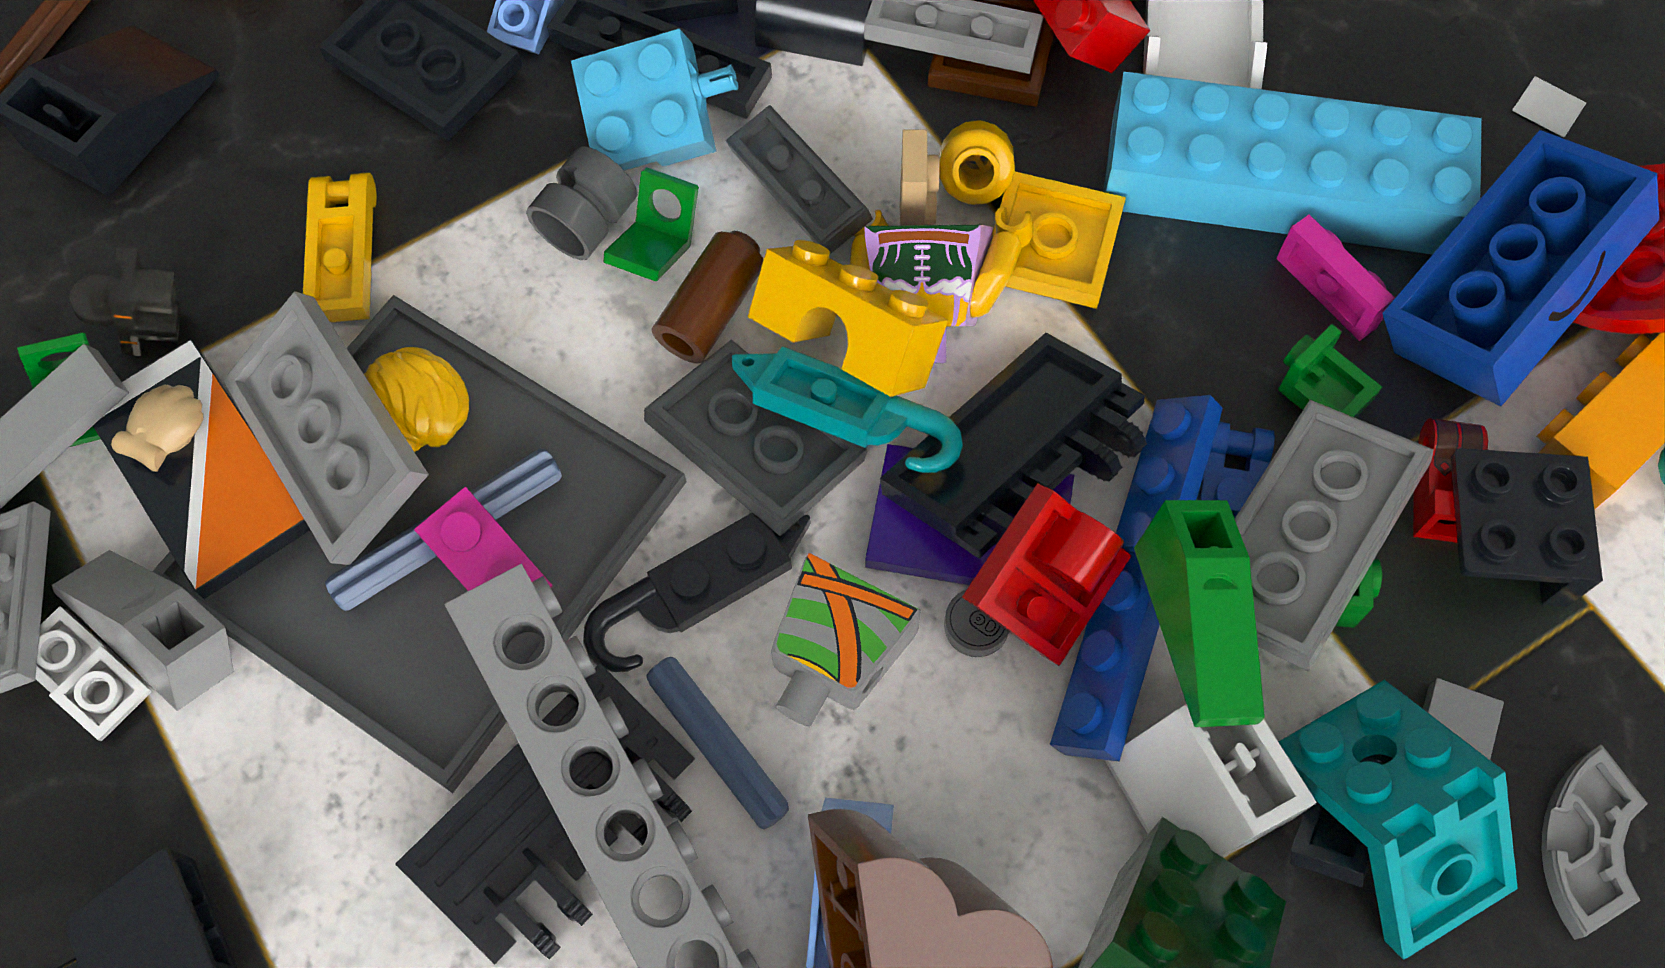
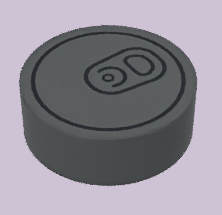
[944,590,1009,657]

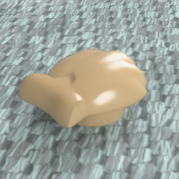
[111,385,203,472]

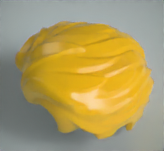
[364,347,469,452]

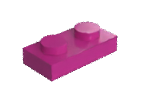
[1276,214,1395,341]
[414,486,553,591]

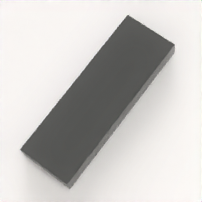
[725,105,873,254]

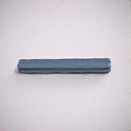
[325,448,562,611]

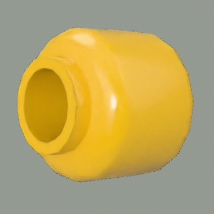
[939,120,1015,205]

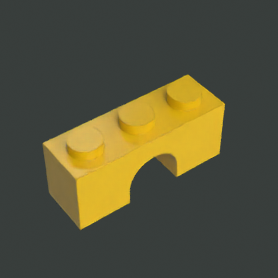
[748,240,948,397]

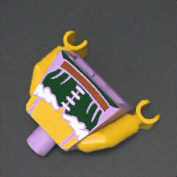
[849,207,1033,363]

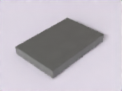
[644,339,867,536]

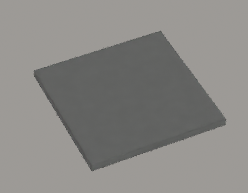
[152,295,687,794]

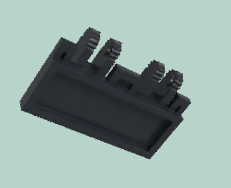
[880,333,1147,559]
[395,663,695,965]

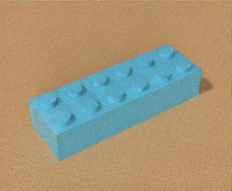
[1103,72,1482,254]

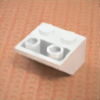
[1105,704,1317,858]

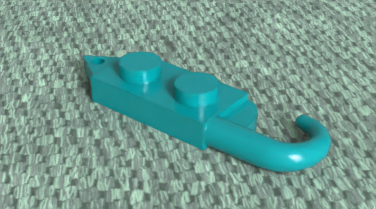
[732,346,963,473]

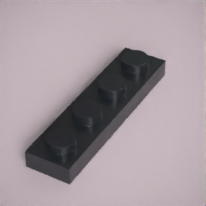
[547,0,772,119]

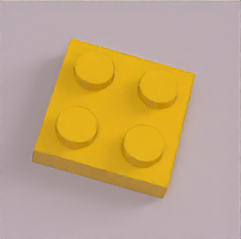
[992,172,1126,309]

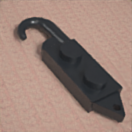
[583,513,811,672]

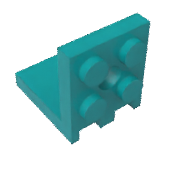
[1278,679,1518,960]

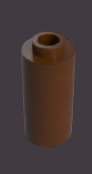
[652,230,764,364]

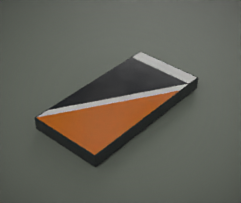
[93,339,310,599]

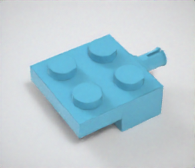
[571,29,738,170]

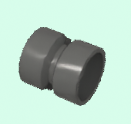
[526,146,638,260]

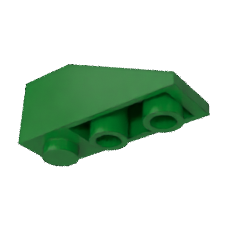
[1134,500,1265,727]

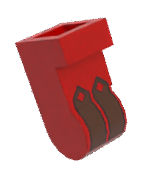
[1413,418,1488,543]

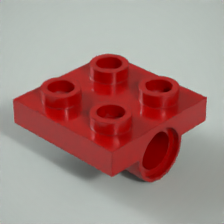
[962,483,1132,666]

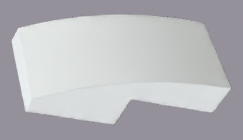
[35,606,152,741]

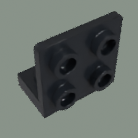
[1451,448,1603,606]

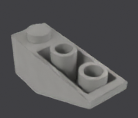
[52,550,234,711]

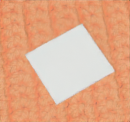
[1512,76,1586,138]

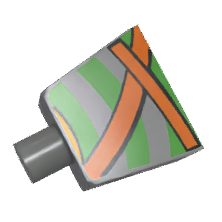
[771,553,921,727]

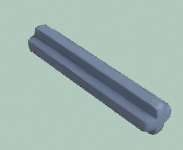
[646,657,789,829]

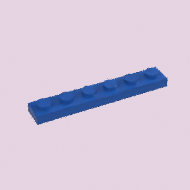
[1050,395,1223,762]

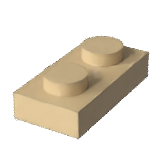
[900,129,939,226]

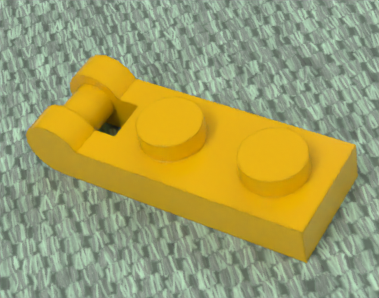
[303,173,377,322]

